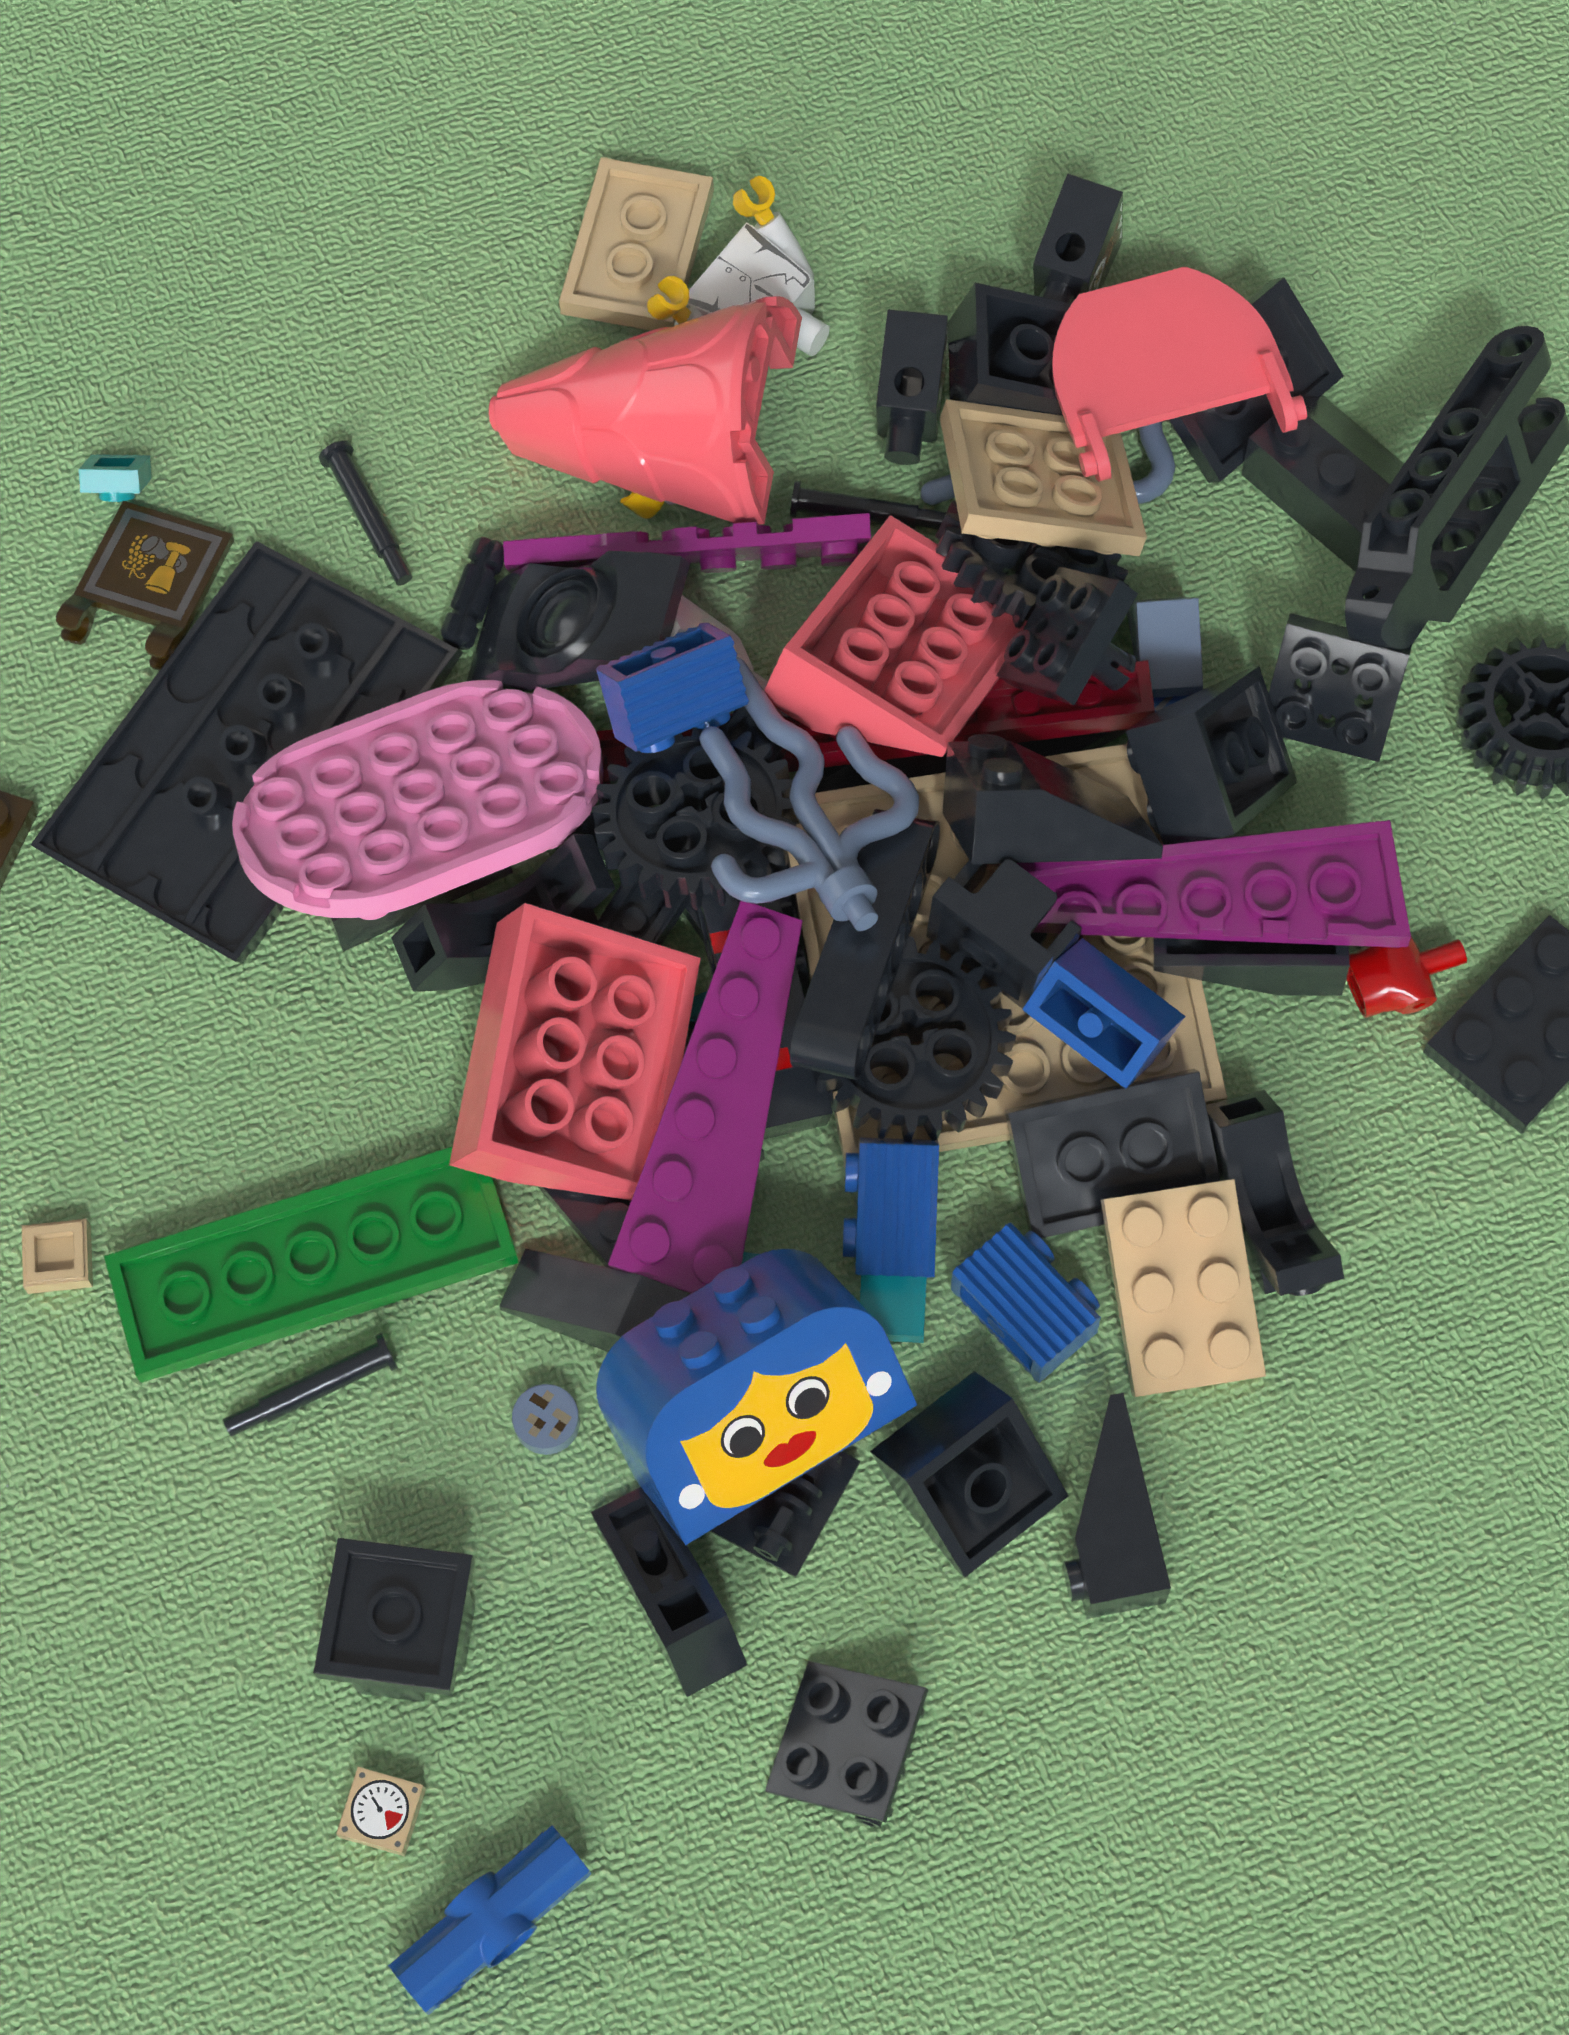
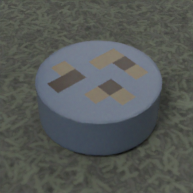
[512,1384,580,1455]

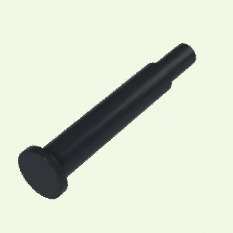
[319,441,413,586]
[790,480,946,529]
[223,1333,398,1437]

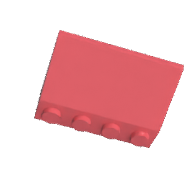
[764,515,1027,757]
[449,903,701,1200]

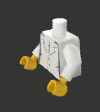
[647,175,830,356]

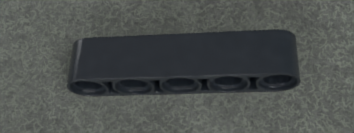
[790,809,940,1080]

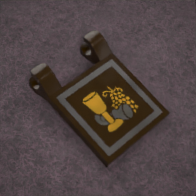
[56,501,234,671]

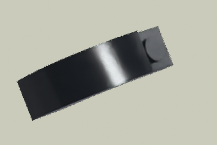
[391,834,615,992]
[1206,1090,1344,1296]

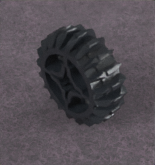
[1456,634,1569,800]

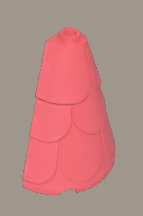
[489,296,802,525]

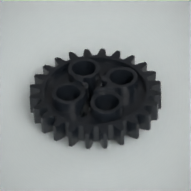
[935,500,1129,629]
[592,724,800,910]
[815,936,1016,1141]

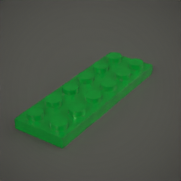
[104,1146,519,1383]

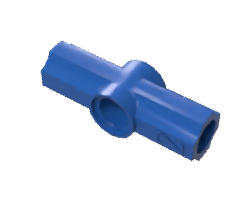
[388,1825,591,2015]

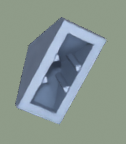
[1127,597,1203,698]

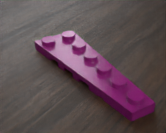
[503,513,871,573]
[1016,820,1411,948]
[608,901,802,1294]

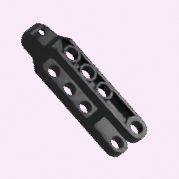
[1345,326,1569,649]

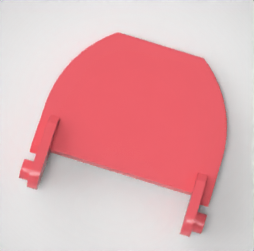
[1052,267,1307,482]

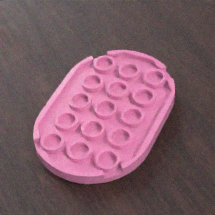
[232,680,604,920]

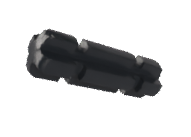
[441,537,504,650]

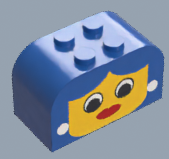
[596,1249,917,1545]

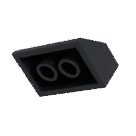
[1241,397,1415,572]

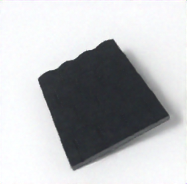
[31,541,464,963]

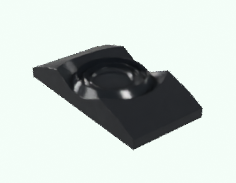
[466,550,690,691]

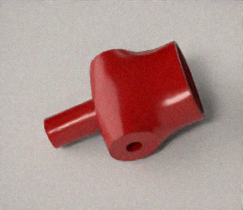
[1346,936,1467,1018]

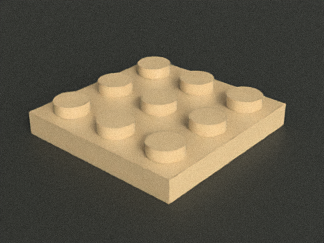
[940,399,1147,557]

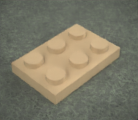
[559,157,714,331]
[1101,1179,1266,1397]

